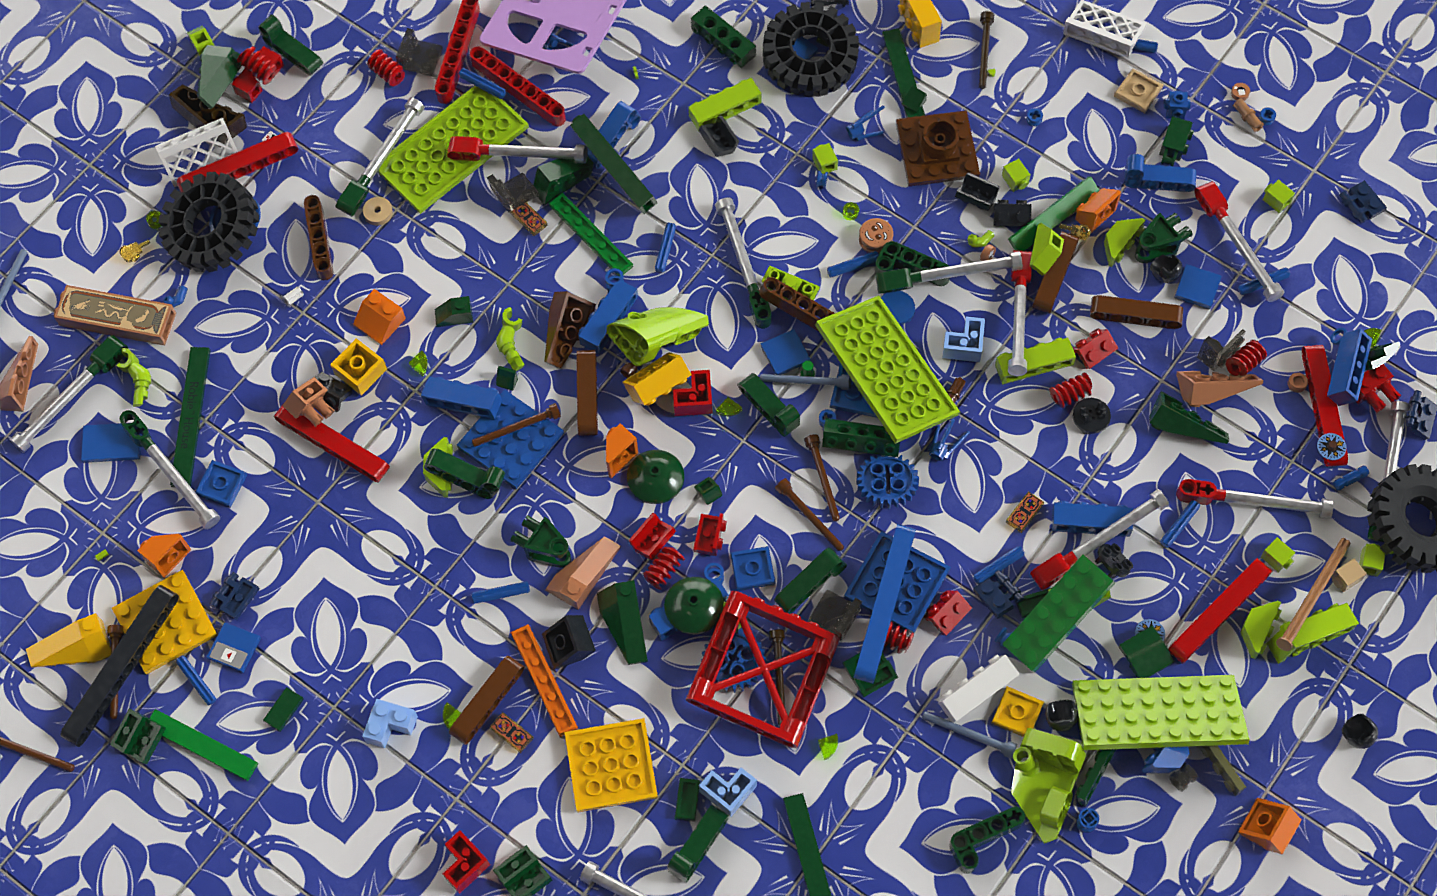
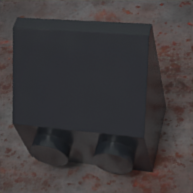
[542,615,596,669]

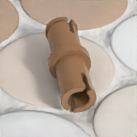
[1233,98,1264,132]

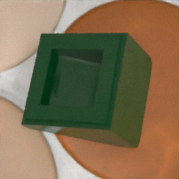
[901,86,927,113]
[496,366,518,391]
[694,477,722,505]

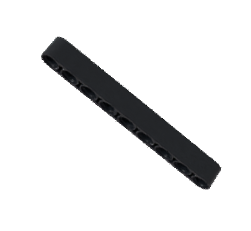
[60,585,179,747]

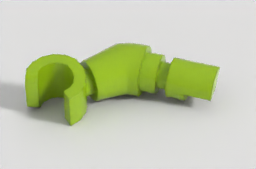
[496,307,525,371]
[116,348,151,407]

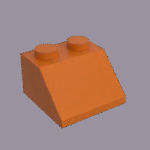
[1075,188,1121,233]
[353,289,406,345]
[606,423,639,478]
[137,534,191,578]
[1238,798,1302,854]

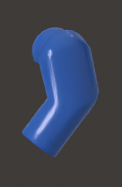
[163,285,188,308]

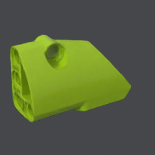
[607,307,709,366]
[1011,728,1086,844]

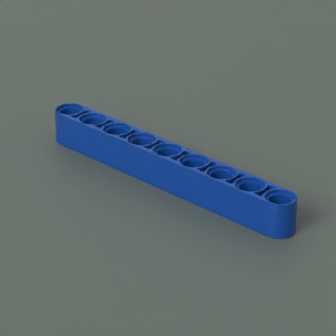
[854,524,916,684]

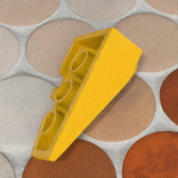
[26,613,111,668]

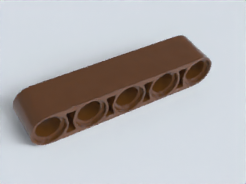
[304,195,334,280]
[1032,231,1079,314]
[759,277,835,331]
[1090,295,1183,329]
[577,350,598,436]
[449,655,525,745]

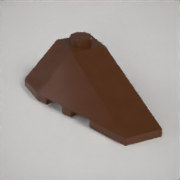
[544,291,596,368]

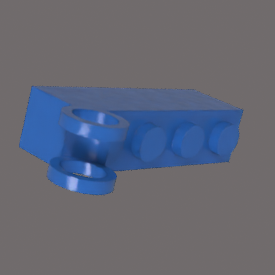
[578,268,638,354]
[1327,327,1372,406]
[649,563,729,641]

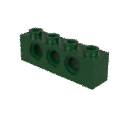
[691,5,756,68]
[822,418,900,457]

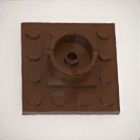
[895,110,980,187]

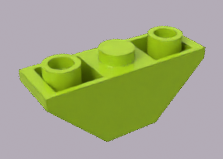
[187,26,215,57]
[1104,218,1146,267]
[1030,223,1064,276]
[762,265,820,301]
[423,437,453,498]
[1240,600,1282,659]

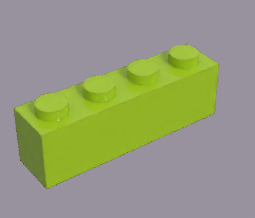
[688,78,762,132]
[995,338,1076,385]

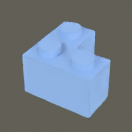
[942,317,985,362]
[362,699,418,748]
[699,768,757,817]

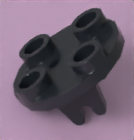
[1072,397,1111,434]
[1095,543,1133,579]

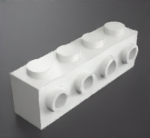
[938,654,1020,722]

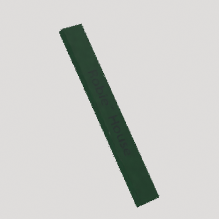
[170,347,211,487]

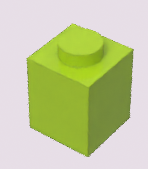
[812,143,838,173]
[1002,159,1030,192]
[1263,179,1295,213]
[1261,537,1295,573]
[1359,543,1385,577]

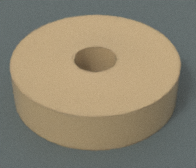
[363,197,393,226]

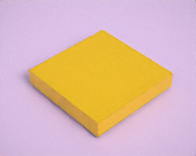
[991,686,1044,737]

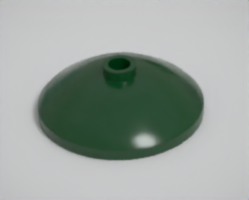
[627,450,684,504]
[664,577,724,634]

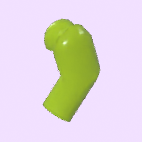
[967,230,995,247]

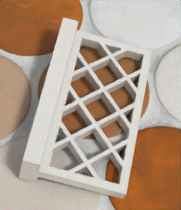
[1063,0,1146,58]
[155,118,238,187]

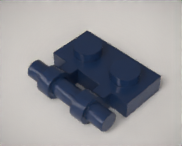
[1339,180,1387,223]
[1405,390,1437,440]
[973,570,1024,619]
[209,572,260,621]

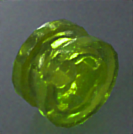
[842,202,859,220]
[146,211,162,229]

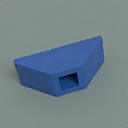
[1142,746,1190,773]

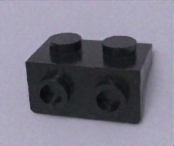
[698,116,739,157]
[955,173,1000,211]
[993,200,1032,226]
[315,372,353,412]

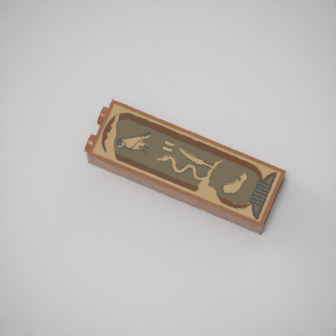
[54,285,176,345]

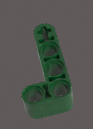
[258,14,323,76]
[875,241,950,286]
[737,373,800,437]
[424,448,505,499]
[774,547,847,614]
[667,805,730,883]
[949,807,1025,874]

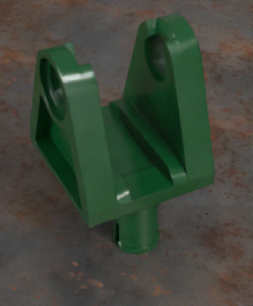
[1135,213,1193,263]
[511,515,571,568]

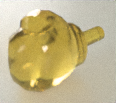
[1059,224,1091,240]
[119,240,150,262]

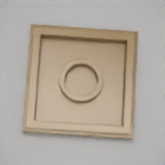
[1114,68,1164,113]

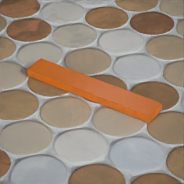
[510,624,578,737]

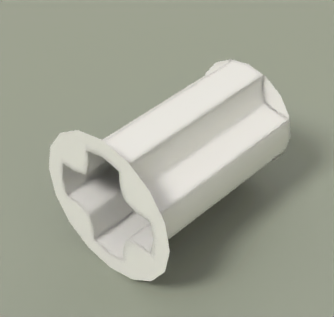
[281,286,304,307]

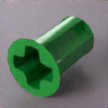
[800,361,815,377]

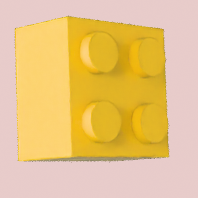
[330,338,387,396]

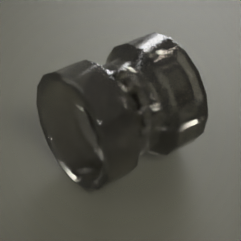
[1169,763,1198,792]

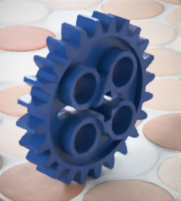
[856,454,919,509]
[701,629,766,693]

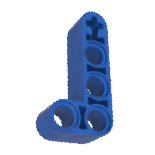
[587,101,641,168]
[1124,154,1196,192]

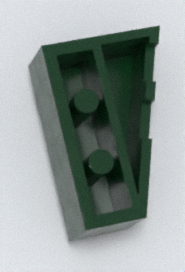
[532,156,594,205]

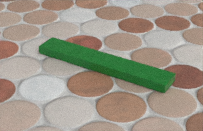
[1008,176,1099,251]
[549,193,633,277]
[150,709,258,781]

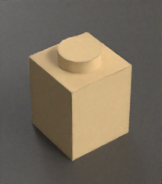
[1331,558,1367,593]

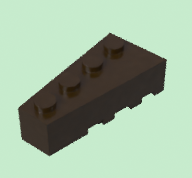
[169,84,247,148]

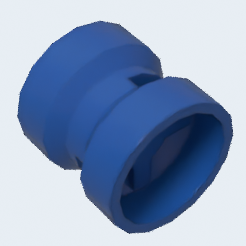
[1076,808,1100,833]

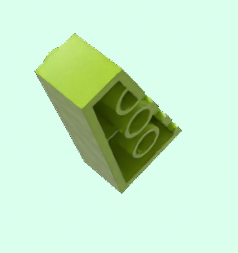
[1266,603,1359,664]

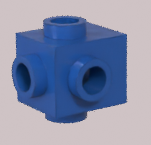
[1164,91,1191,119]

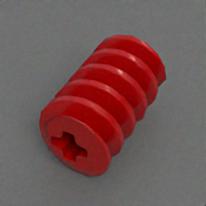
[237,46,277,85]
[367,49,405,87]
[1226,340,1267,376]
[1049,372,1092,408]
[643,547,685,590]
[884,622,914,654]

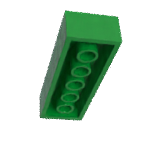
[1003,554,1115,672]

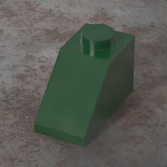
[435,296,473,327]

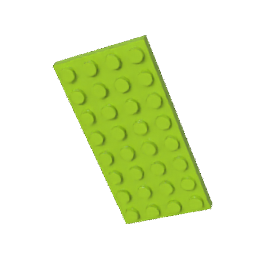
[377,86,529,214]
[815,295,960,444]
[1072,675,1250,750]

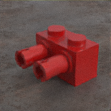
[1356,364,1401,413]

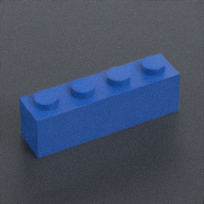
[421,376,502,419]
[1052,501,1133,537]

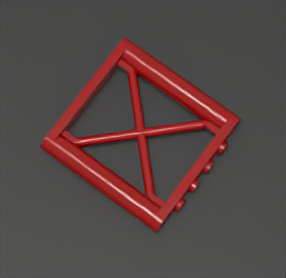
[686,591,840,748]

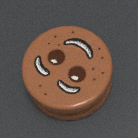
[859,218,893,254]

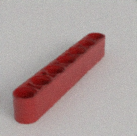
[435,0,480,104]
[469,46,566,127]
[176,132,298,193]
[1302,345,1348,467]
[274,403,390,483]
[1168,558,1273,664]

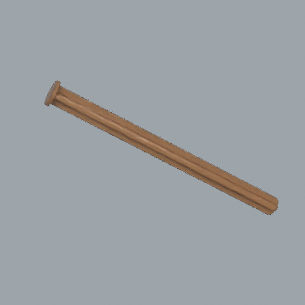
[1276,538,1351,651]

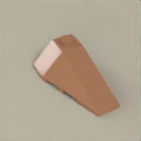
[0,336,38,412]
[1176,371,1263,407]

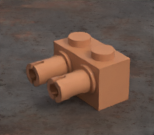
[282,377,335,427]

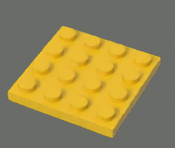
[112,570,218,675]
[565,718,658,813]

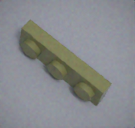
[1200,745,1246,796]

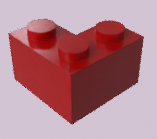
[673,370,713,416]
[442,830,490,894]

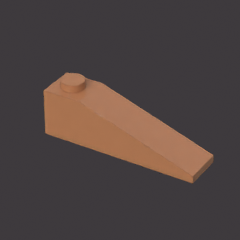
[545,536,621,610]

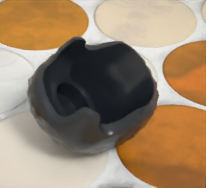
[1149,254,1183,283]
[1045,700,1078,731]
[1342,714,1378,749]

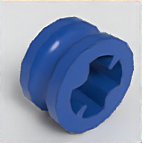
[1258,107,1276,125]
[1026,108,1043,126]
[816,171,828,188]
[819,409,836,428]
[994,627,1012,647]

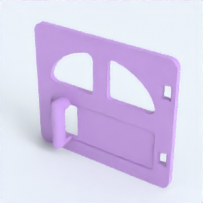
[480,0,626,74]

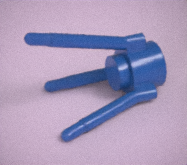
[543,32,575,50]
[846,105,885,141]
[928,419,970,461]

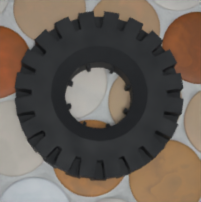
[762,2,859,97]
[158,172,259,272]
[1367,464,1437,573]

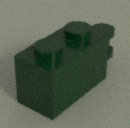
[1159,116,1194,166]

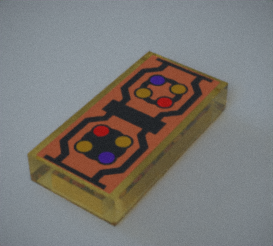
[510,199,548,236]
[1006,491,1044,533]
[490,712,534,754]

